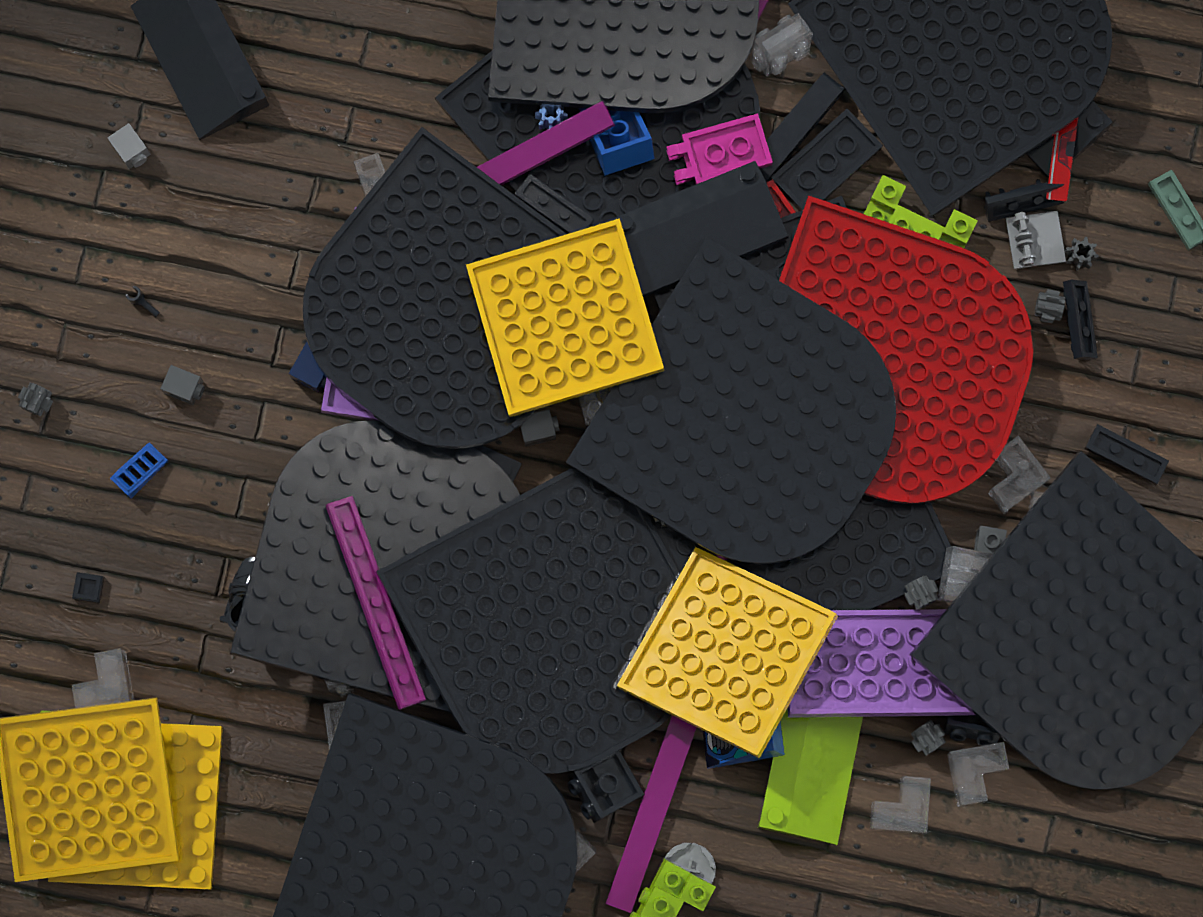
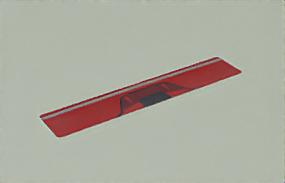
[1046,118,1078,201]

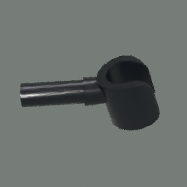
[125,286,160,317]

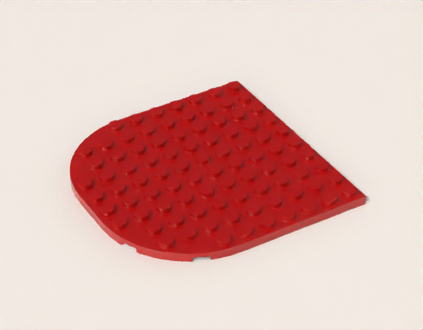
[779,196,1033,503]

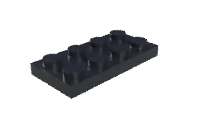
[771,109,883,211]

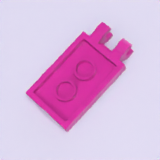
[666,113,773,185]

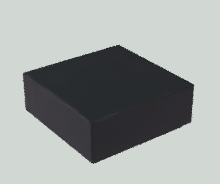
[72,572,104,603]

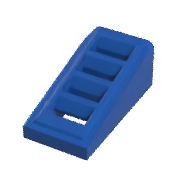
[110,443,168,499]

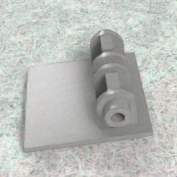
[1006,211,1066,269]

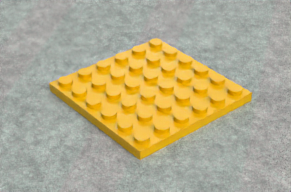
[466,218,665,417]
[617,547,838,758]
[0,697,179,882]
[48,723,223,890]

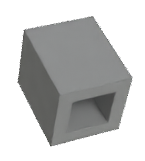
[108,123,151,169]

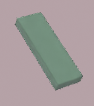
[1148,170,1203,251]

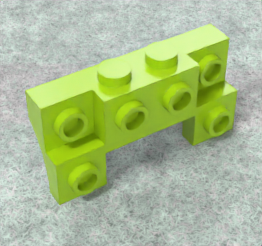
[864,175,978,248]
[629,858,716,917]

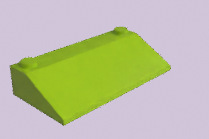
[758,708,863,845]

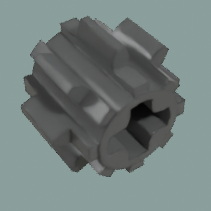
[1065,237,1099,271]
[1034,289,1065,323]
[18,382,53,416]
[904,575,939,610]
[911,720,946,756]

